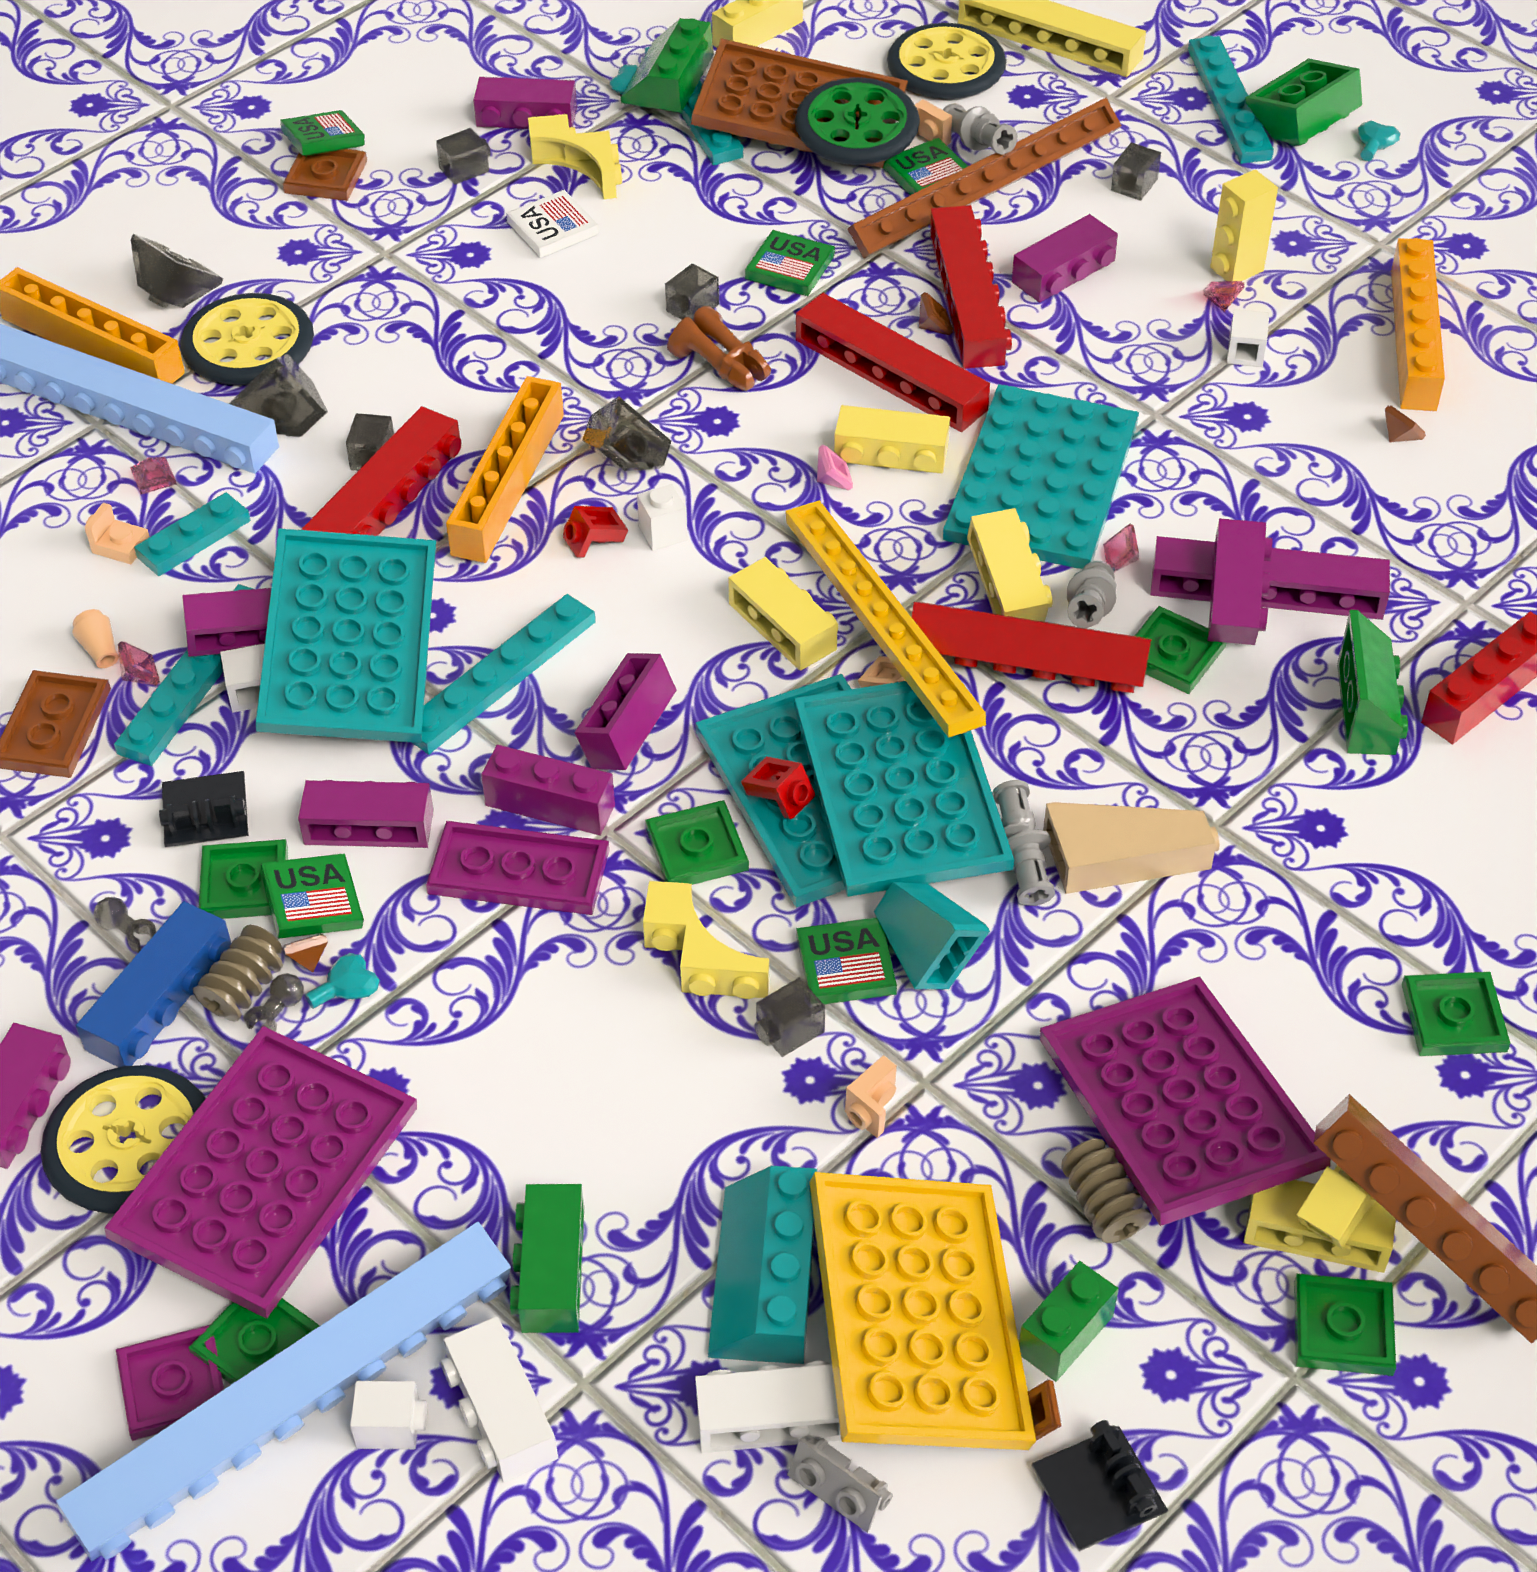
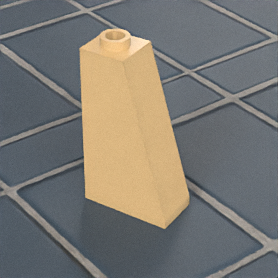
[1043,802,1220,894]

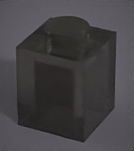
[436,127,491,185]
[1111,142,1161,201]
[665,263,719,320]
[346,413,394,471]
[754,977,825,1057]

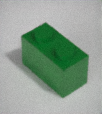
[1019,1261,1119,1382]

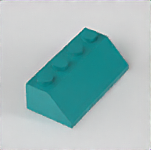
[708,1166,817,1364]

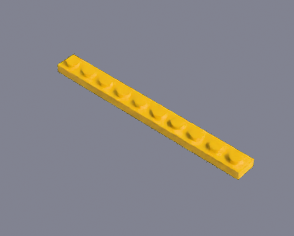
[785,500,986,738]

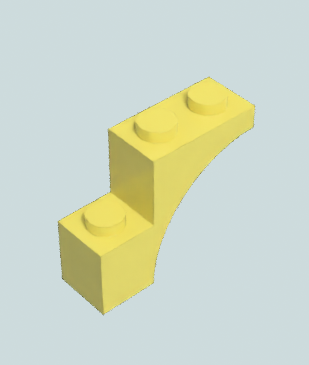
[528,114,622,199]
[643,881,770,999]
[1297,1165,1376,1249]

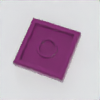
[116,1325,225,1441]

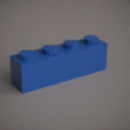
[75,901,231,1068]

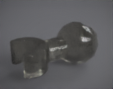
[94,896,156,953]
[243,973,304,1032]

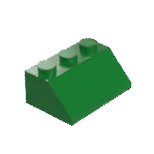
[621,18,714,113]
[1245,58,1363,146]
[1337,610,1408,755]

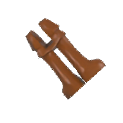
[667,306,771,391]

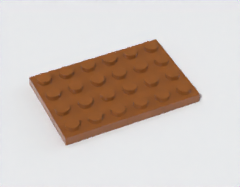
[691,38,908,168]

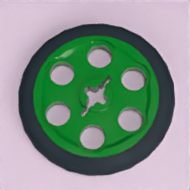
[795,77,920,165]

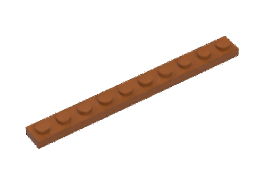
[847,98,1122,259]

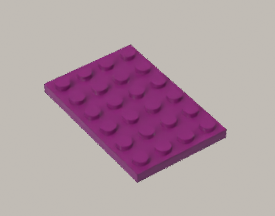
[1040,976,1331,1226]
[104,1026,417,1319]

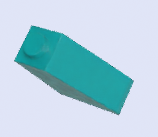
[874,882,990,989]

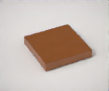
[283,149,367,201]

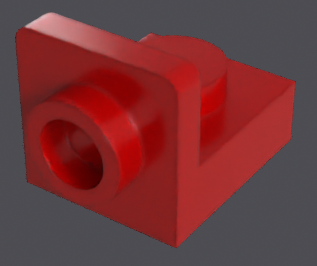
[563,506,628,558]
[741,756,815,819]

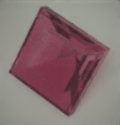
[1203,281,1245,312]
[130,457,177,494]
[1103,523,1139,573]
[118,641,160,686]

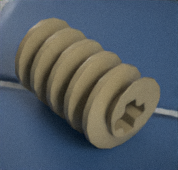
[193,924,283,1022]
[1061,1138,1152,1243]

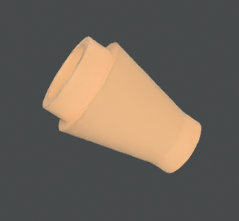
[72,609,119,668]

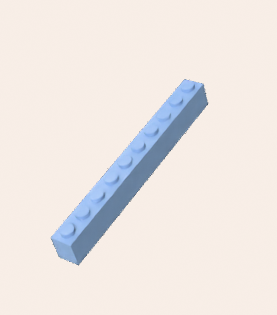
[0,324,279,474]
[56,1221,511,1562]

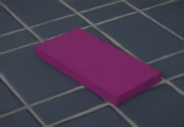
[426,821,610,915]

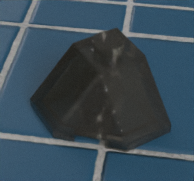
[130,234,224,308]
[228,354,328,437]
[582,396,671,472]

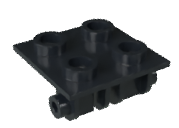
[159,771,249,847]
[1031,1420,1168,1552]

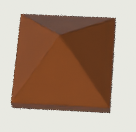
[919,292,953,335]
[1385,406,1426,442]
[282,934,328,972]
[1028,1379,1062,1441]

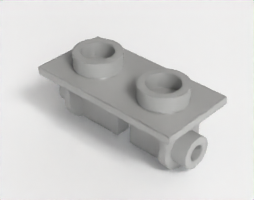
[788,1437,893,1532]

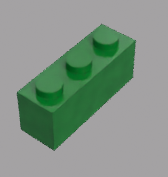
[510,1184,585,1333]

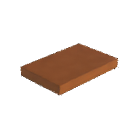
[0,670,111,778]

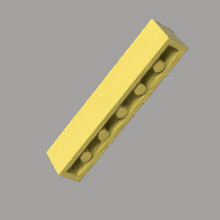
[958,0,1146,77]

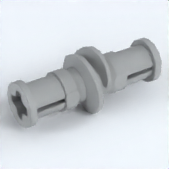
[943,103,1017,155]
[1067,561,1117,629]
[992,780,1055,906]

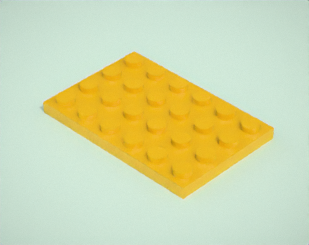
[809,1172,1036,1450]

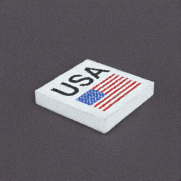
[506,190,599,258]

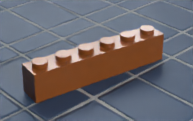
[1313,1094,1537,1344]

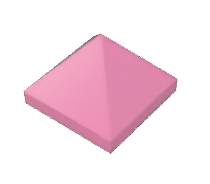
[817,445,853,490]

